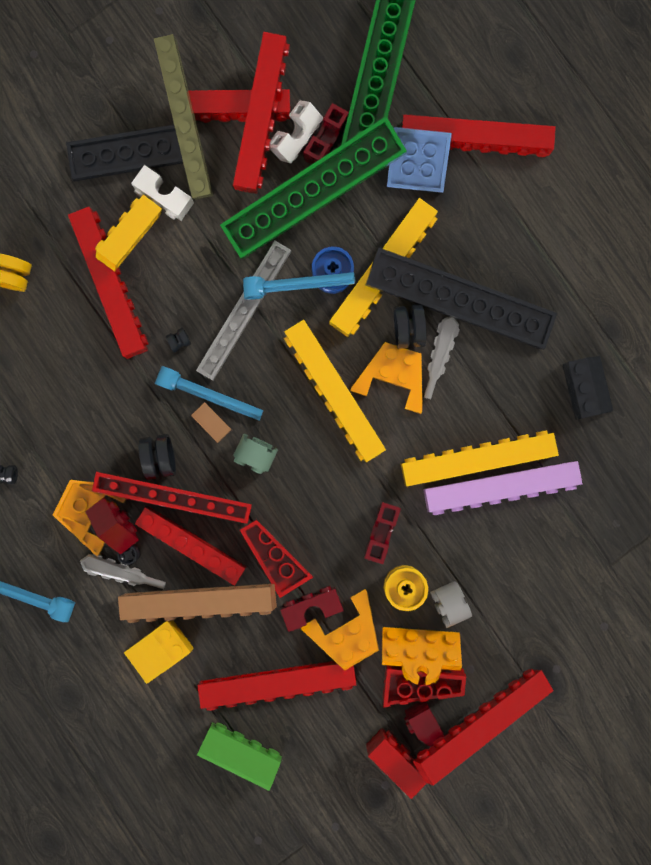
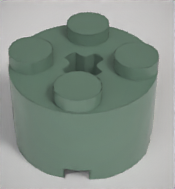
[233,434,278,474]

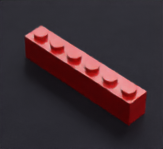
[189,89,291,123]
[135,507,247,586]

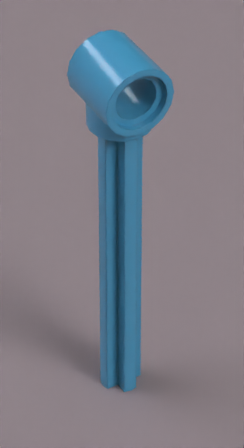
[243,272,355,300]
[154,366,264,421]
[0,581,75,622]

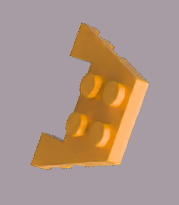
[350,342,422,414]
[53,480,126,556]
[301,589,379,670]

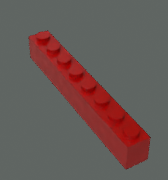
[233,32,290,194]
[401,115,556,157]
[68,207,149,359]
[92,472,252,524]
[198,661,357,711]
[413,669,554,786]

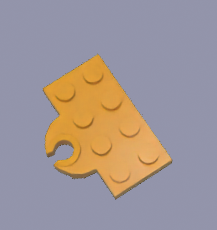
[382,627,462,685]

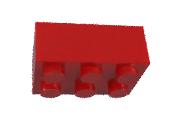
[366,728,427,799]

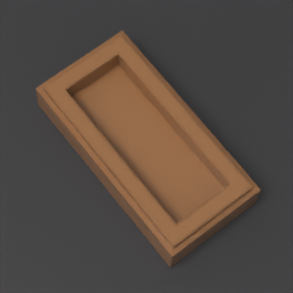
[191,402,232,443]

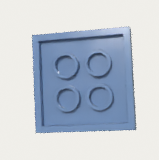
[387,127,452,193]

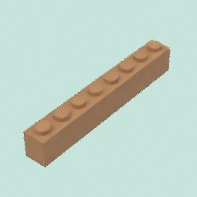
[118,584,277,623]

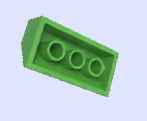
[197,722,282,791]

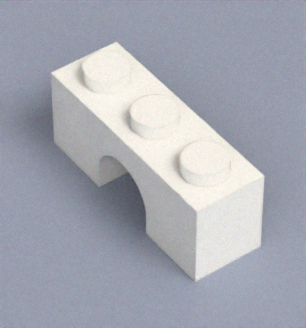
[270,100,323,164]
[131,165,194,221]

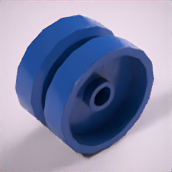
[312,246,354,294]

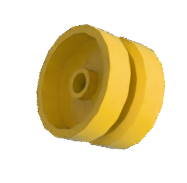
[0,254,32,292]
[383,565,428,611]

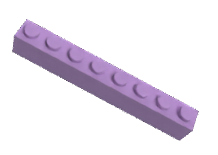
[423,461,582,515]

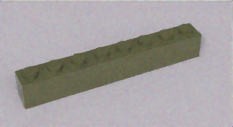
[154,34,213,200]

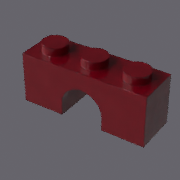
[304,103,349,164]
[363,502,401,564]
[280,585,344,632]

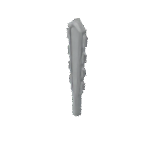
[424,316,460,400]
[80,554,166,589]

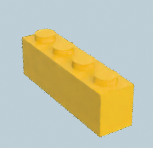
[95,195,162,272]

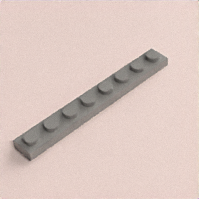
[196,241,291,381]

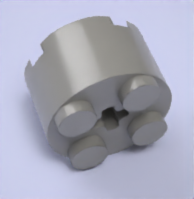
[430,581,472,628]

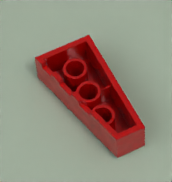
[239,520,313,598]
[382,665,466,708]

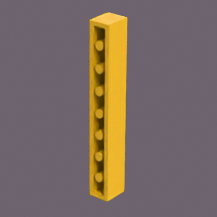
[330,198,438,337]
[283,320,386,462]
[400,430,559,487]

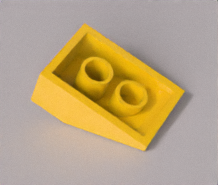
[124,620,194,684]

